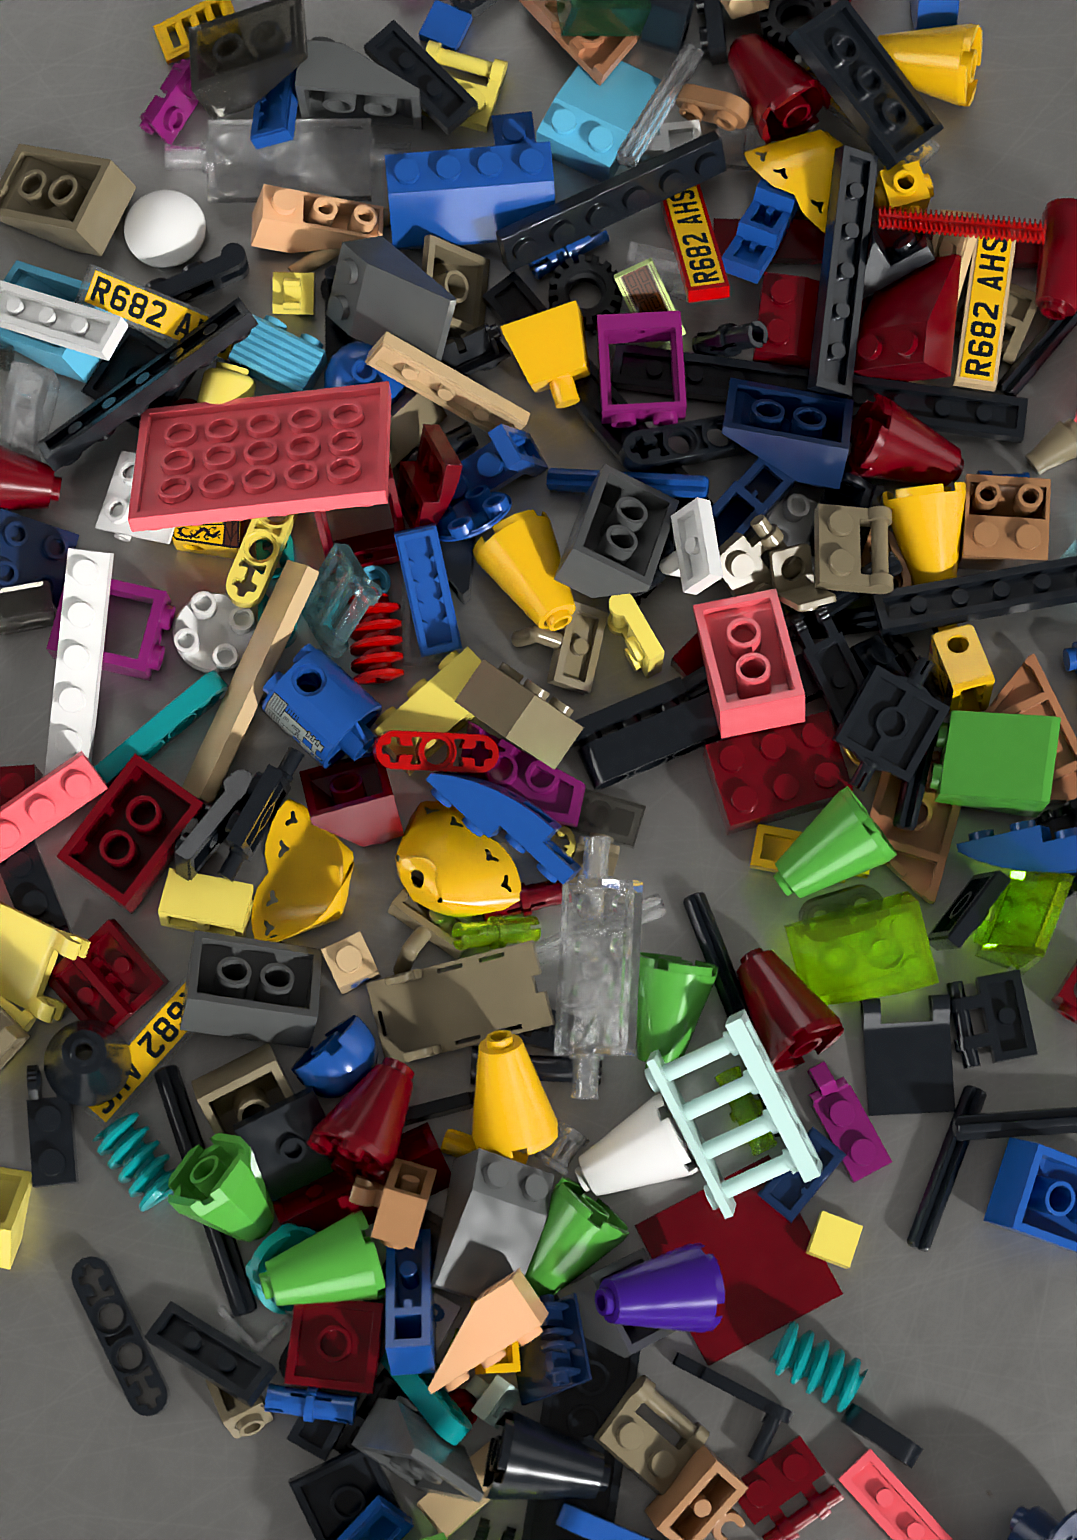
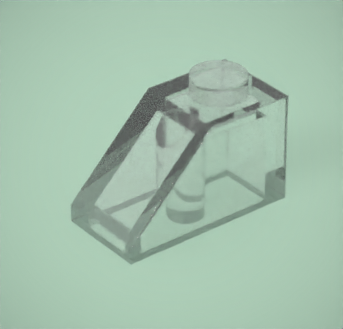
[0,361,61,461]

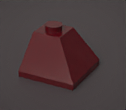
[299,751,404,847]

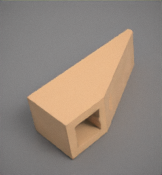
[251,184,384,253]
[428,1268,549,1394]

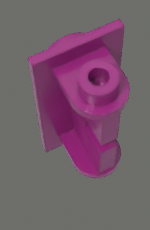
[139,57,212,146]

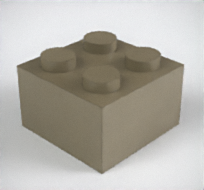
[454,659,584,770]

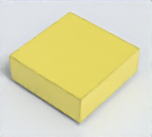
[806,1211,863,1269]

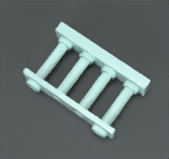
[644,1009,823,1219]

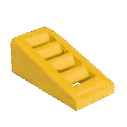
[153,0,243,65]

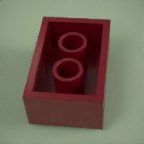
[703,710,854,835]
[56,754,205,914]

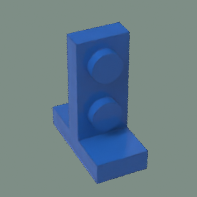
[449,424,549,507]

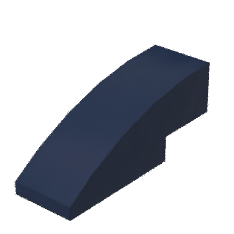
[711,457,795,548]

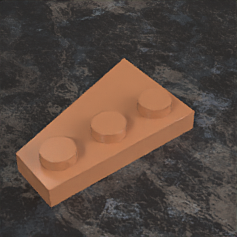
[519,0,643,86]

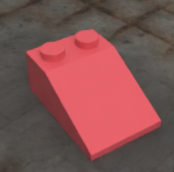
[693,589,805,738]

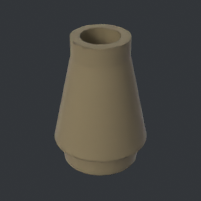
[1025,418,1077,476]

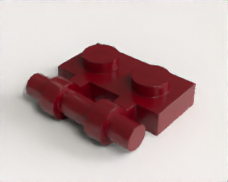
[737,1435,844,1540]

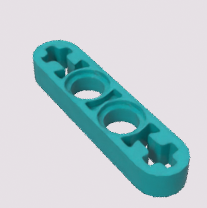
[94,671,229,793]

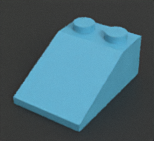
[536,61,664,182]
[0,260,127,383]

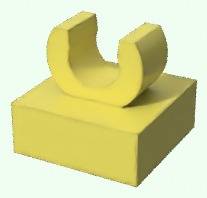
[272,272,315,315]

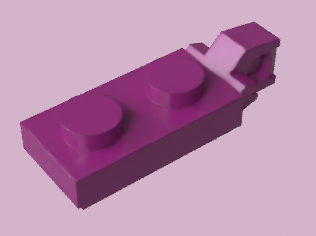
[807,1061,892,1183]

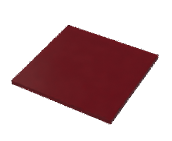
[634,1155,843,1366]

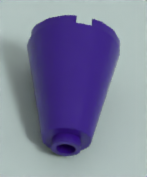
[595,1243,725,1333]

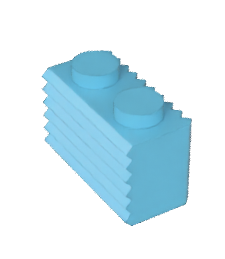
[229,314,327,393]

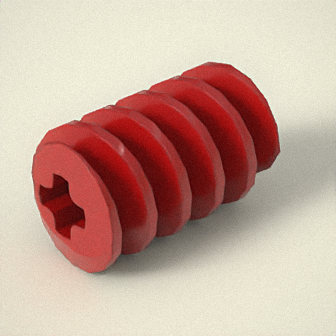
[348,592,404,685]

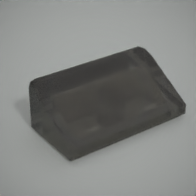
[0,580,57,636]

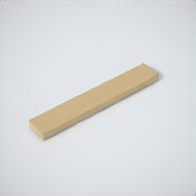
[182,560,319,803]

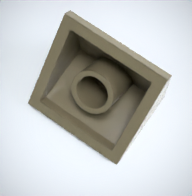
[422,234,490,338]

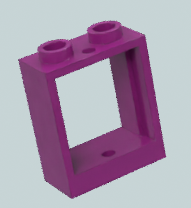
[596,311,687,428]
[46,579,176,681]

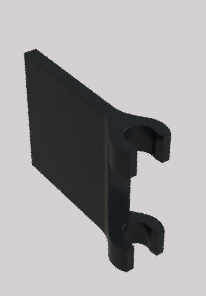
[860,994,955,1116]

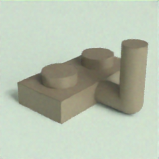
[511,601,608,694]
[388,876,484,974]

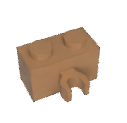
[349,1158,437,1249]
[644,1445,748,1540]

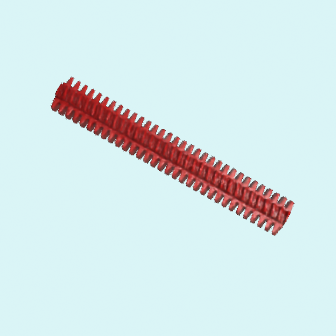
[878,205,1047,245]

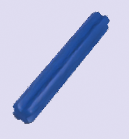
[546,468,710,499]

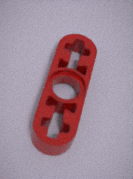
[373,730,499,773]

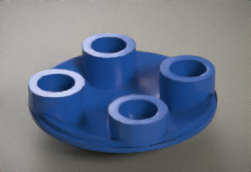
[436,484,512,542]

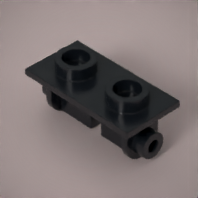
[441,323,511,377]

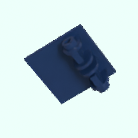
[0,508,79,614]
[516,1293,592,1406]

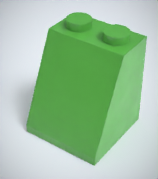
[929,710,1061,818]

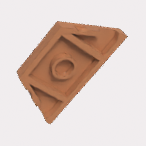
[984,654,1077,804]
[869,751,961,904]

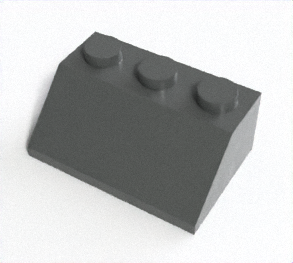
[554,464,679,598]
[180,930,323,1049]

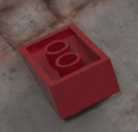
[854,254,962,382]
[752,272,872,376]

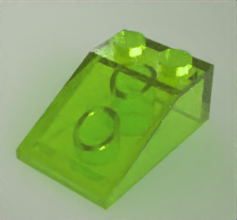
[972,871,1075,975]
[784,891,939,1005]

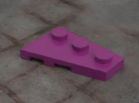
[457,721,586,828]

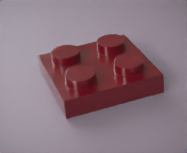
[284,1300,385,1394]

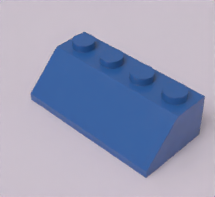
[385,141,555,250]

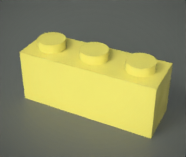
[373,646,482,776]

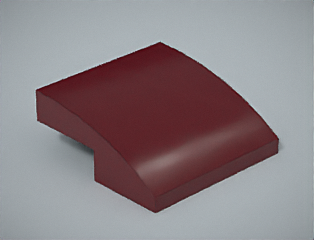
[396,424,463,529]
[48,919,170,1029]

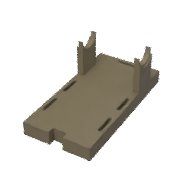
[366,940,555,1063]

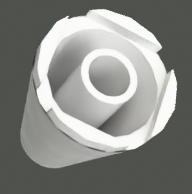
[575,1093,700,1196]

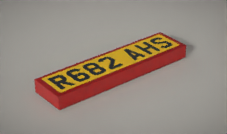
[660,184,730,303]

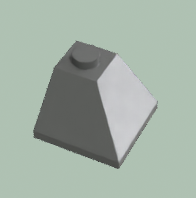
[556,1248,677,1358]

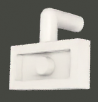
[659,497,723,595]

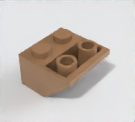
[958,474,1051,571]

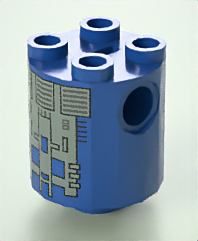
[261,643,382,769]

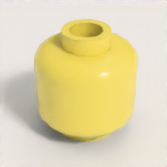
[197,362,256,404]

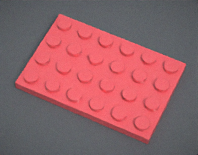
[128,381,392,532]

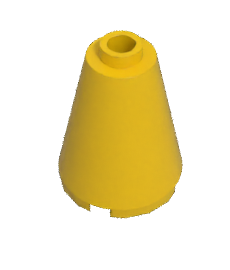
[877,23,982,107]
[882,482,966,585]
[473,510,576,631]
[471,1030,558,1158]

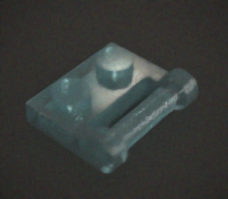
[301,543,383,658]

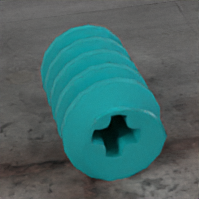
[92,1112,176,1212]
[768,1321,868,1413]

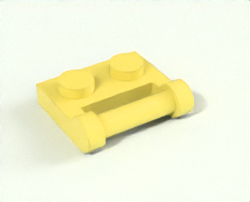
[422,40,508,133]
[607,594,665,679]

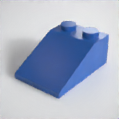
[983,1137,1077,1253]

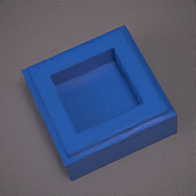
[419,0,473,52]

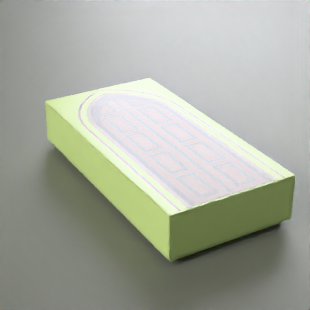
[614,258,686,348]

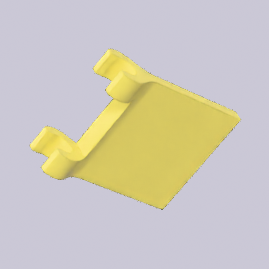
[0,901,91,1023]

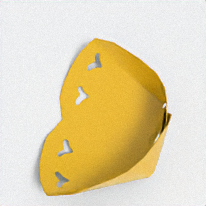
[744,129,843,233]
[251,799,355,942]
[395,801,521,918]

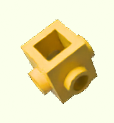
[873,160,934,214]

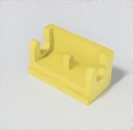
[158,867,254,938]

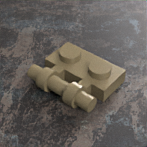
[719,514,802,604]

